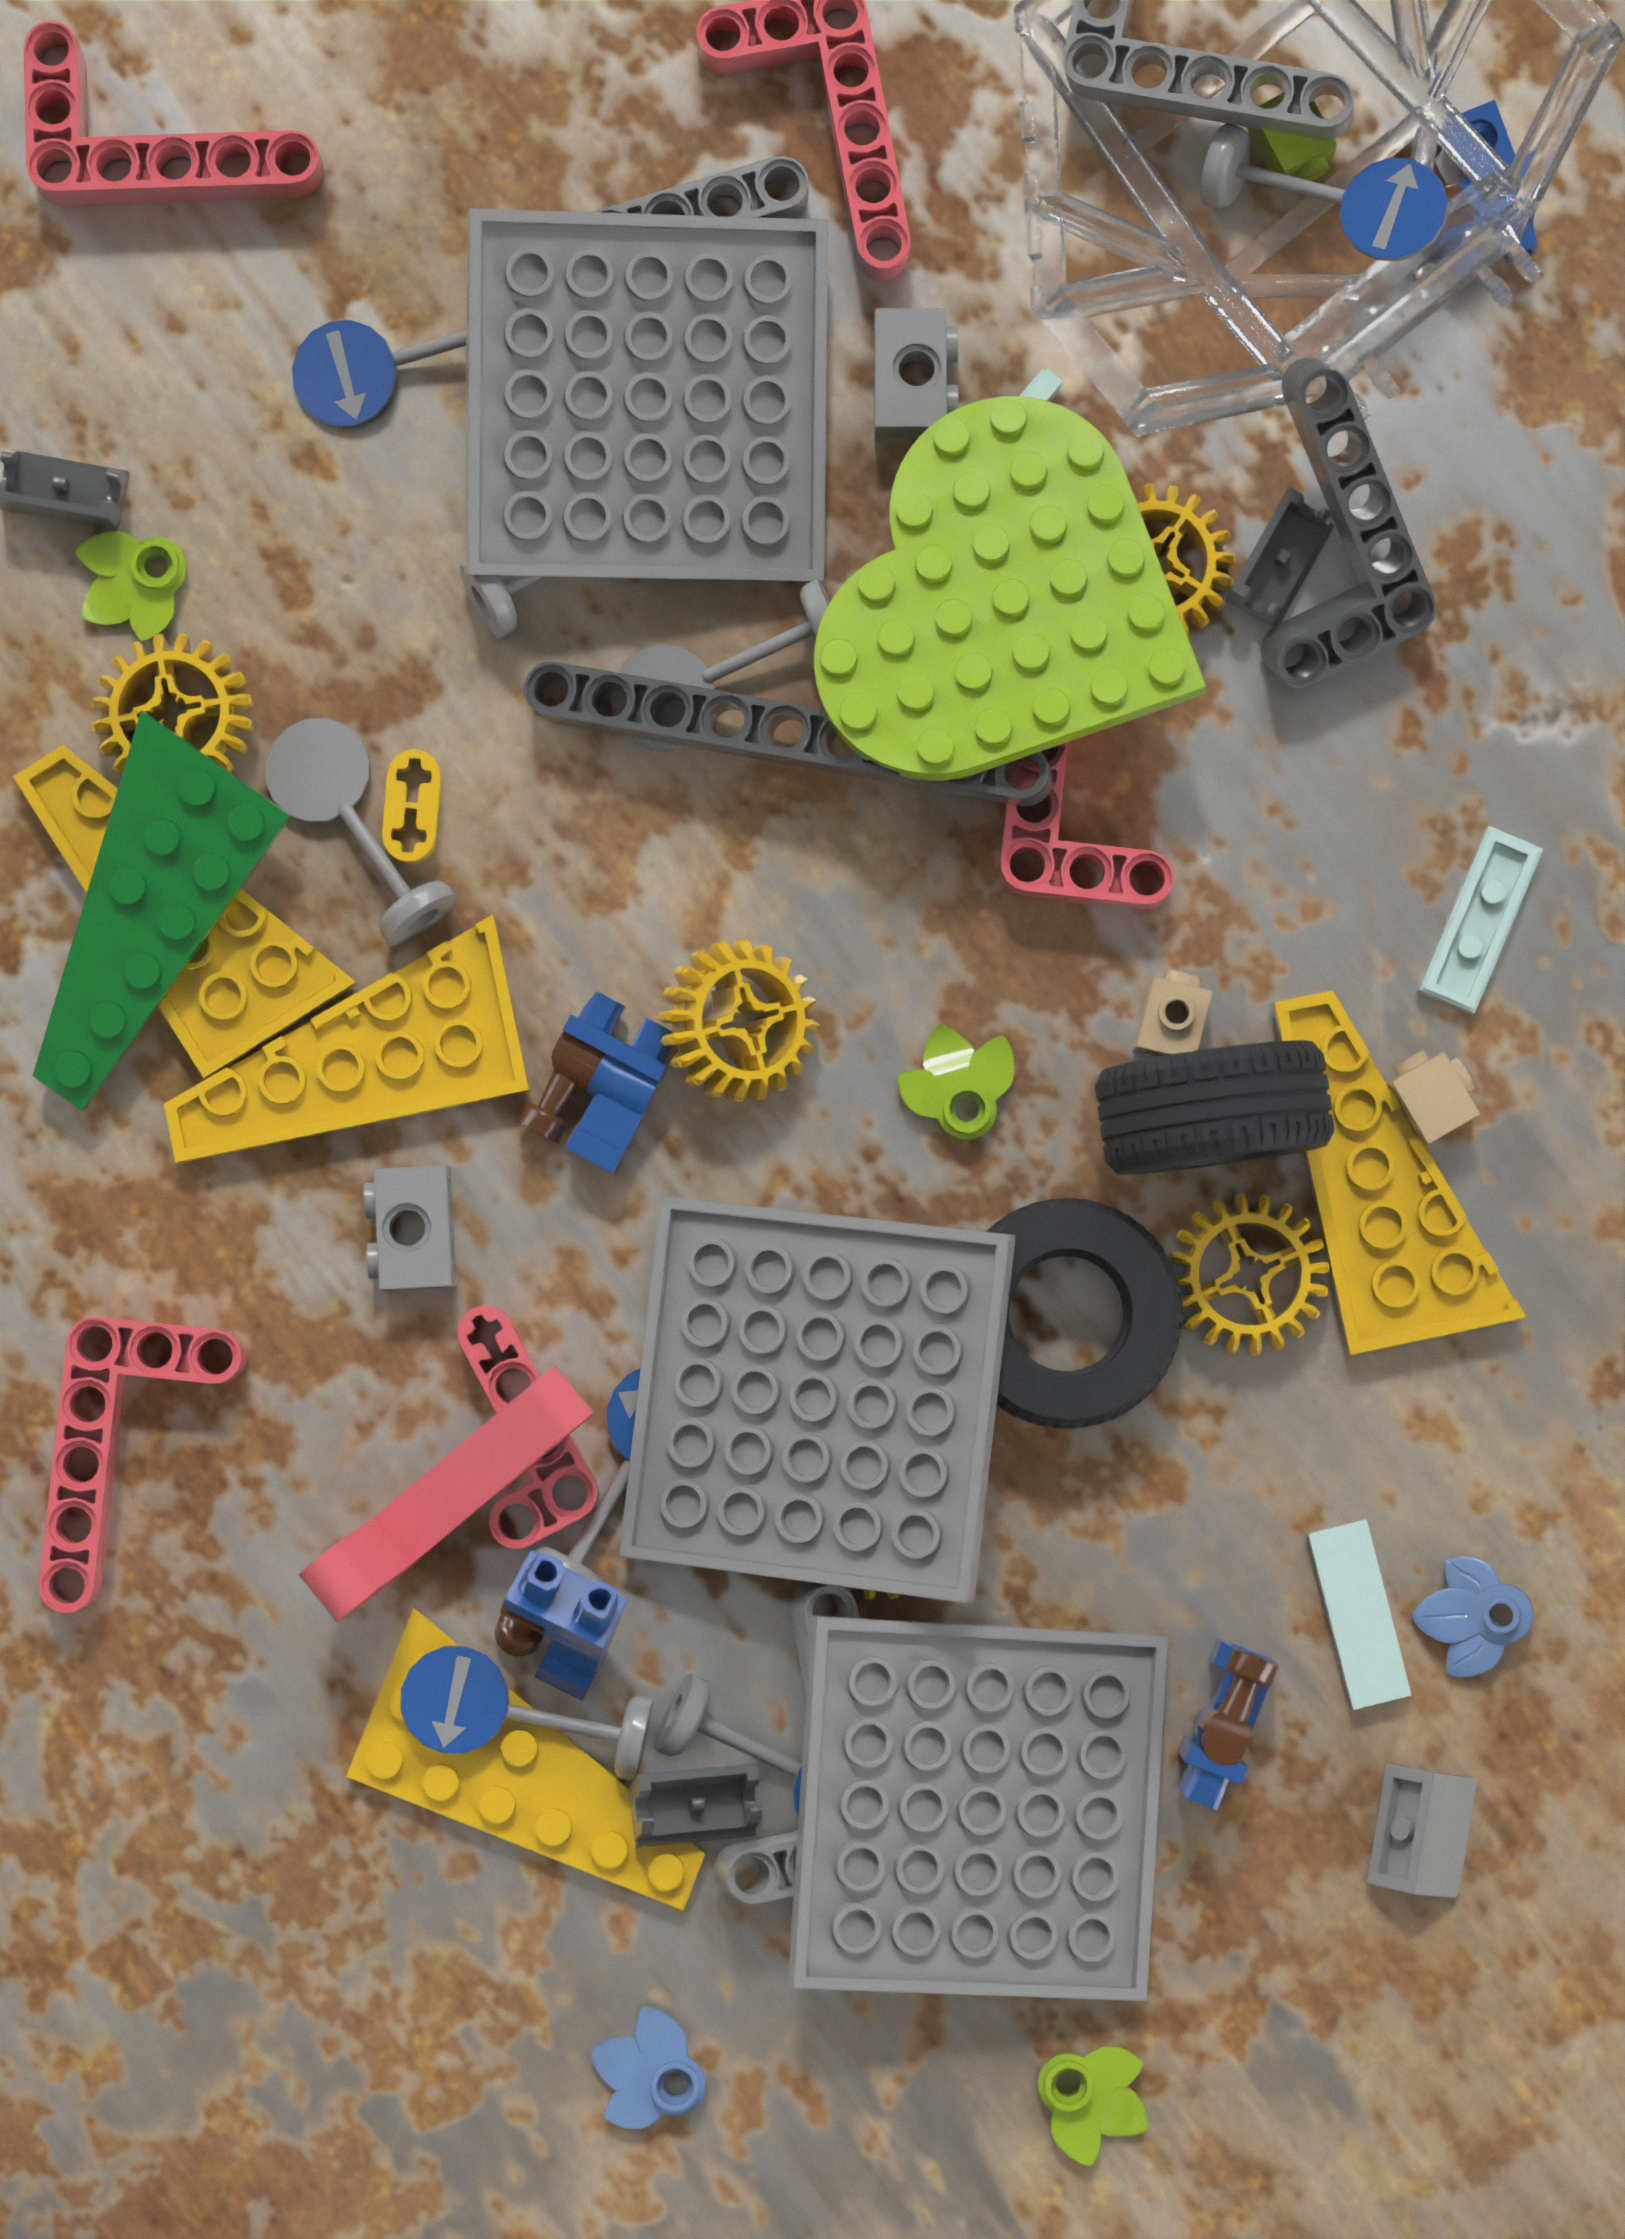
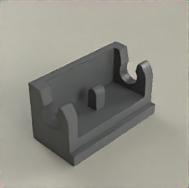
[0,449,130,531]
[1225,487,1335,627]
[628,1763,762,1848]

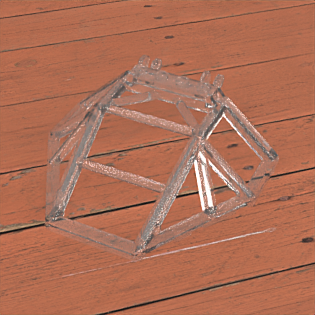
[1014,0,1624,437]

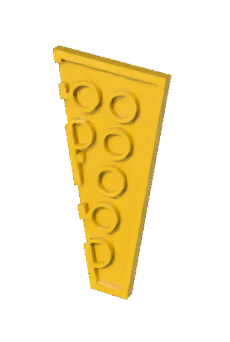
[12,745,358,1079]
[164,914,530,1164]
[1272,990,1527,1355]
[346,1607,706,1910]

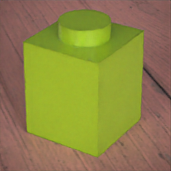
[1248,93,1338,181]

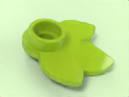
[75,530,187,642]
[897,1024,1015,1140]
[1037,2046,1149,2167]

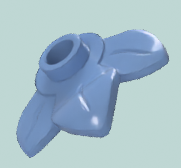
[1412,1556,1534,1677]
[590,2007,706,2129]

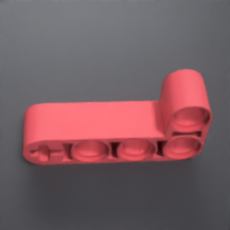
[457,1305,599,1549]

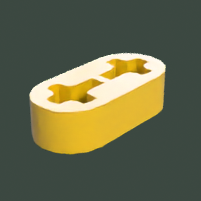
[382,749,443,865]

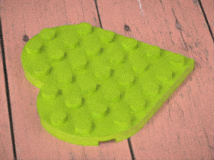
[814,396,1206,781]

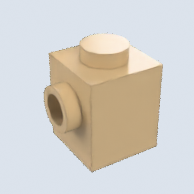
[1133,970,1213,1057]
[1387,1049,1480,1145]

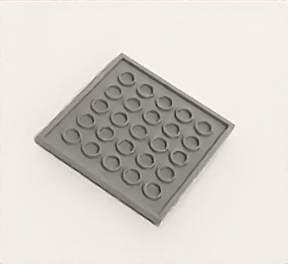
[465,208,828,582]
[619,1196,1016,1603]
[788,1616,1169,2001]

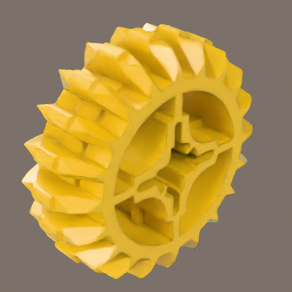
[1133,483,1235,637]
[91,633,254,776]
[657,939,820,1103]
[1168,1193,1329,1356]

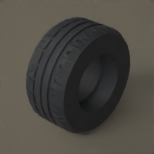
[1095,1040,1335,1175]
[986,1198,1183,1429]

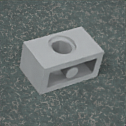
[874,308,958,438]
[364,1165,456,1291]

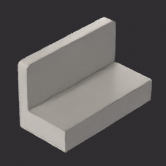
[1367,1763,1477,1898]

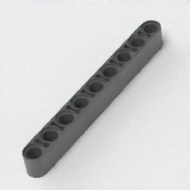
[524,662,1053,806]

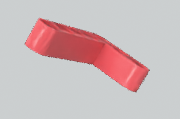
[696,0,910,282]
[24,20,325,206]
[998,742,1174,910]
[39,1317,248,1613]
[299,1366,594,1623]

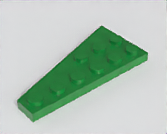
[32,710,292,1111]

